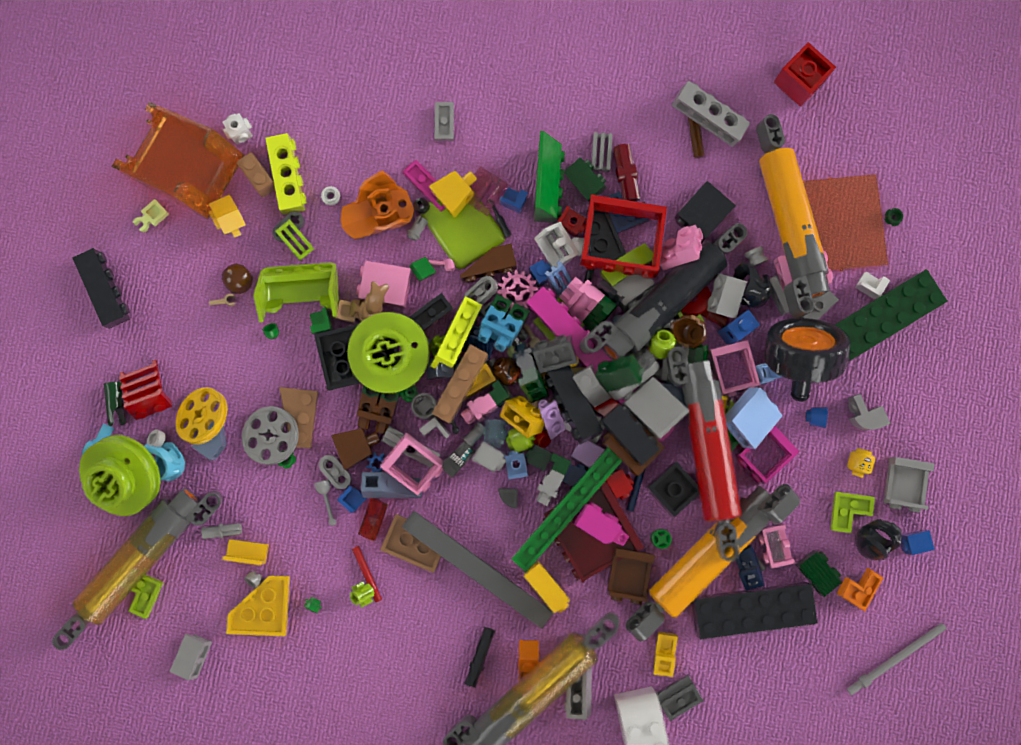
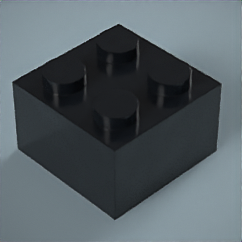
[645,462,700,517]

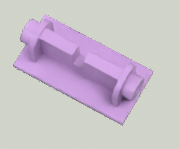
[538,400,566,440]

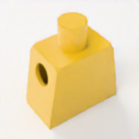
[429,171,477,218]

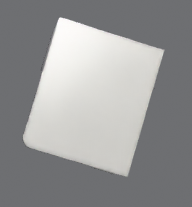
[855,272,890,299]

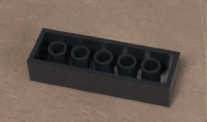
[691,582,818,640]

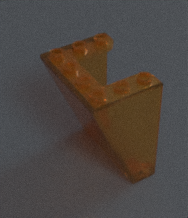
[111,102,245,219]

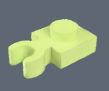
[133,199,169,233]

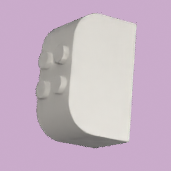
[614,686,669,745]

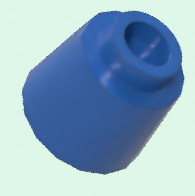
[805,407,828,428]

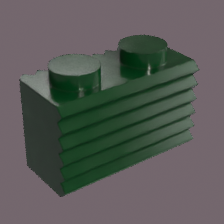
[595,355,644,392]
[795,550,842,597]

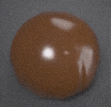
[222,263,253,294]

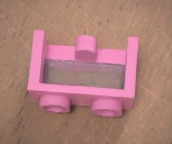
[758,523,795,568]

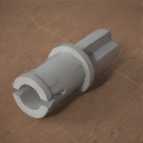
[201,523,242,539]

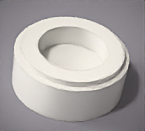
[147,429,165,447]

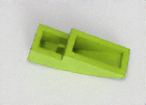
[600,243,653,287]

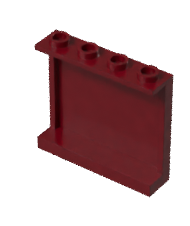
[542,481,644,583]

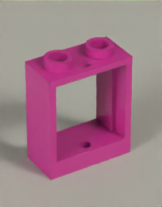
[735,426,799,484]

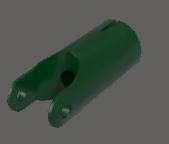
[103,382,125,426]

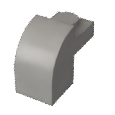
[848,394,890,431]

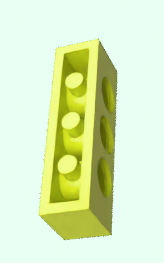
[265,133,307,215]

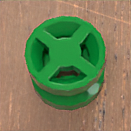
[650,529,672,549]

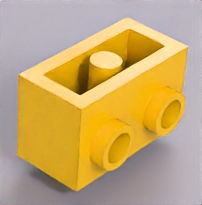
[500,395,545,438]

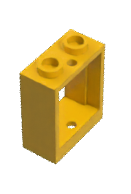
[523,561,570,614]

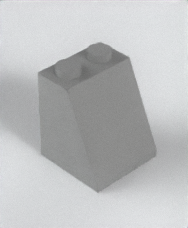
[622,377,689,439]

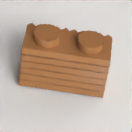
[237,153,275,198]

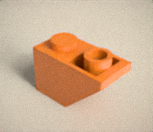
[518,640,539,685]

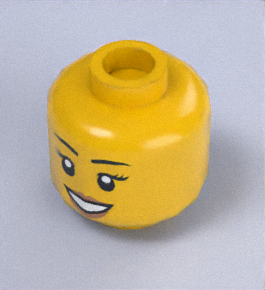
[847,448,875,478]

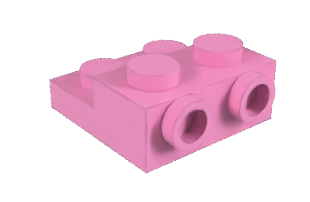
[660,225,703,270]

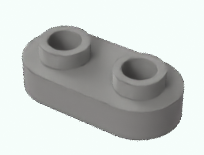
[464,276,498,305]
[319,455,352,489]

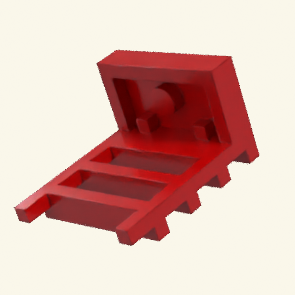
[119,359,172,420]

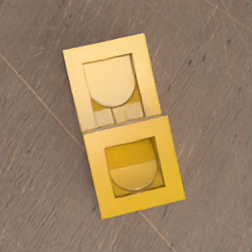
[653,632,678,677]

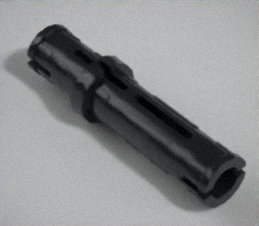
[464,626,496,688]

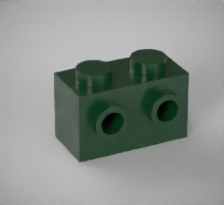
[563,157,607,201]

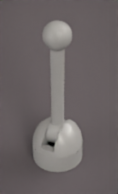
[314,479,336,526]

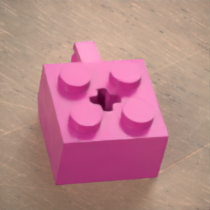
[570,502,629,546]

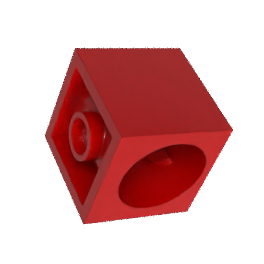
[773,42,836,107]

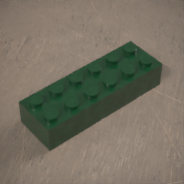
[834,269,948,361]

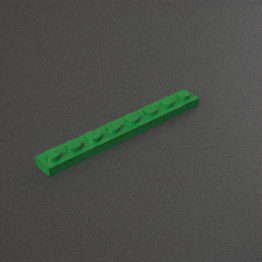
[511,447,622,572]

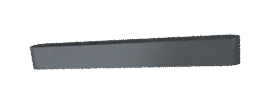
[402,511,554,629]

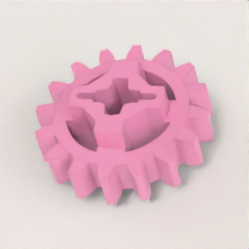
[497,270,538,312]

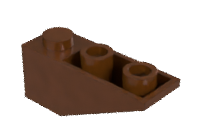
[460,243,517,283]

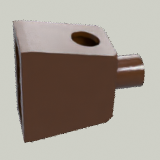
[331,428,381,470]

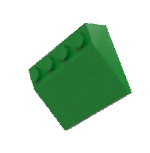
[534,131,565,223]

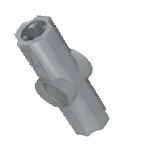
[382,427,440,468]

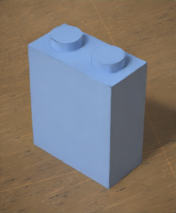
[725,388,782,449]

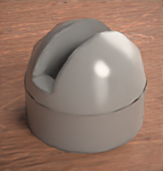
[244,571,262,588]

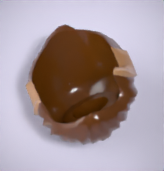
[670,315,707,348]

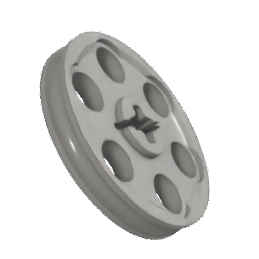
[242,406,299,465]

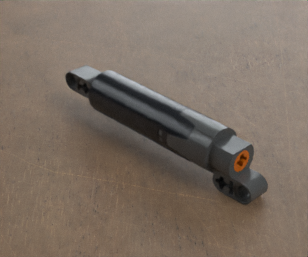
[579,223,747,360]

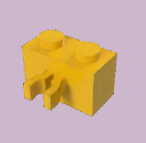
[209,194,246,238]

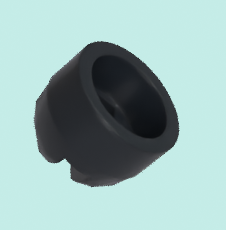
[413,197,430,214]

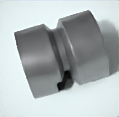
[411,393,437,420]

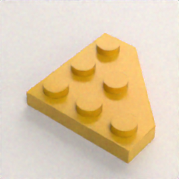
[226,575,290,636]

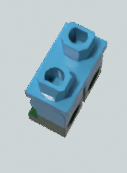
[478,294,530,352]

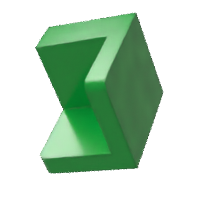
[310,307,333,335]

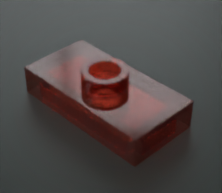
[358,498,388,541]

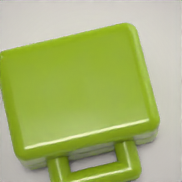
[420,185,505,270]

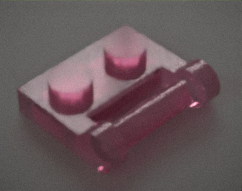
[467,166,508,216]

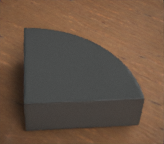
[498,488,518,508]

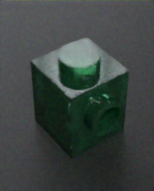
[525,445,552,471]

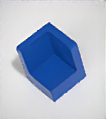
[499,187,528,214]
[337,485,367,513]

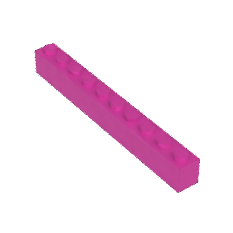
[526,286,676,443]

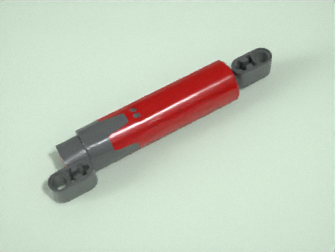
[666,347,742,561]

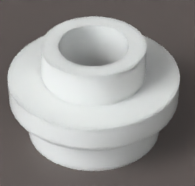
[321,186,340,205]

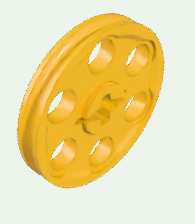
[175,387,227,445]

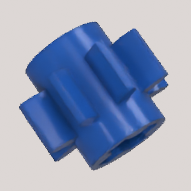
[366,452,385,472]

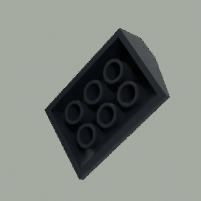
[314,324,400,391]

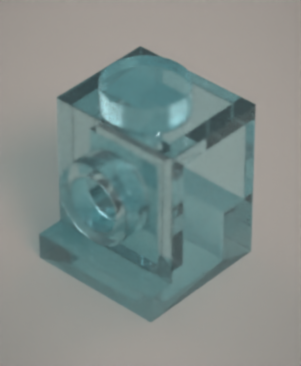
[484,419,509,448]

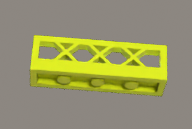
[431,296,482,369]

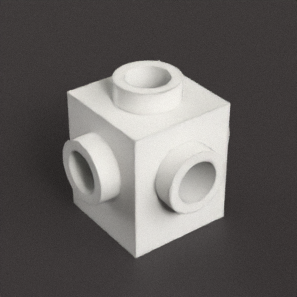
[223,113,253,145]

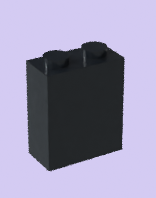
[675,181,736,241]

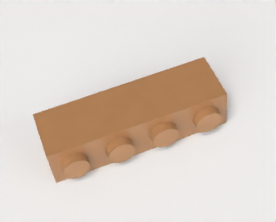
[432,344,488,425]

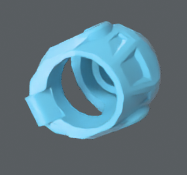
[144,442,186,481]

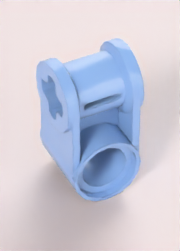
[755,363,782,385]

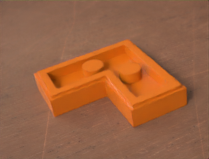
[836,568,883,612]

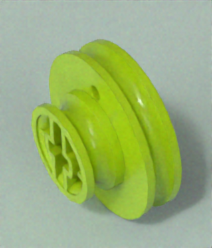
[348,312,430,393]
[79,435,161,516]

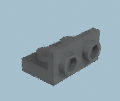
[533,335,578,373]

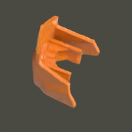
[341,171,414,239]

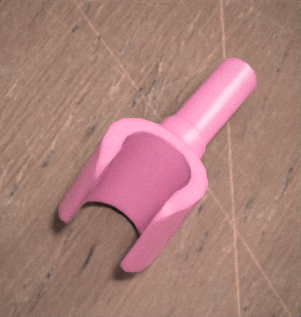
[429,259,456,271]

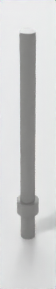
[846,623,947,696]

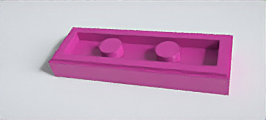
[402,159,445,212]

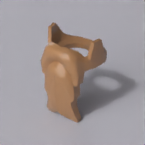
[349,281,389,320]

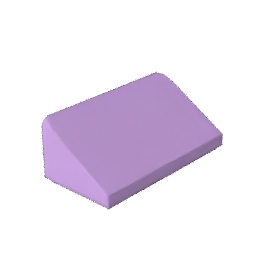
[571,441,604,468]

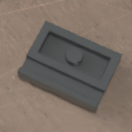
[656,674,704,721]

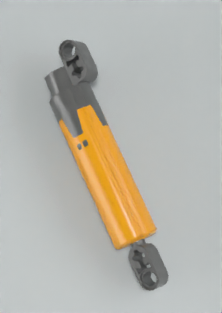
[756,114,830,318]
[626,484,800,642]

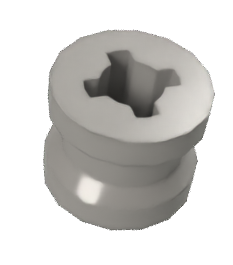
[745,246,768,267]

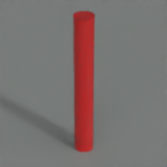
[352,546,382,603]

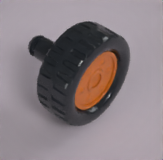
[764,318,850,402]

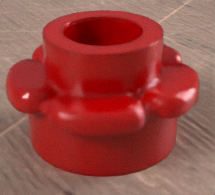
[534,430,551,448]

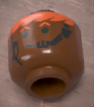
[492,357,521,385]

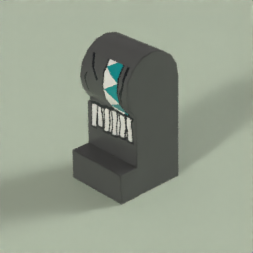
[442,441,476,478]

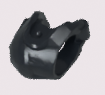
[733,262,771,308]
[856,519,902,561]

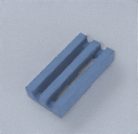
[545,261,572,296]

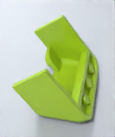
[253,262,339,323]

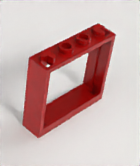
[580,194,667,279]

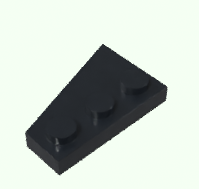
[586,210,626,270]

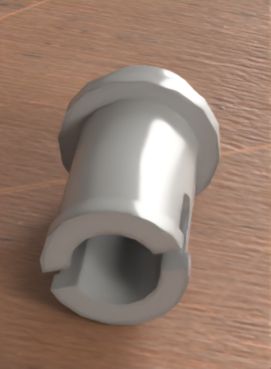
[407,216,428,241]
[463,422,487,447]

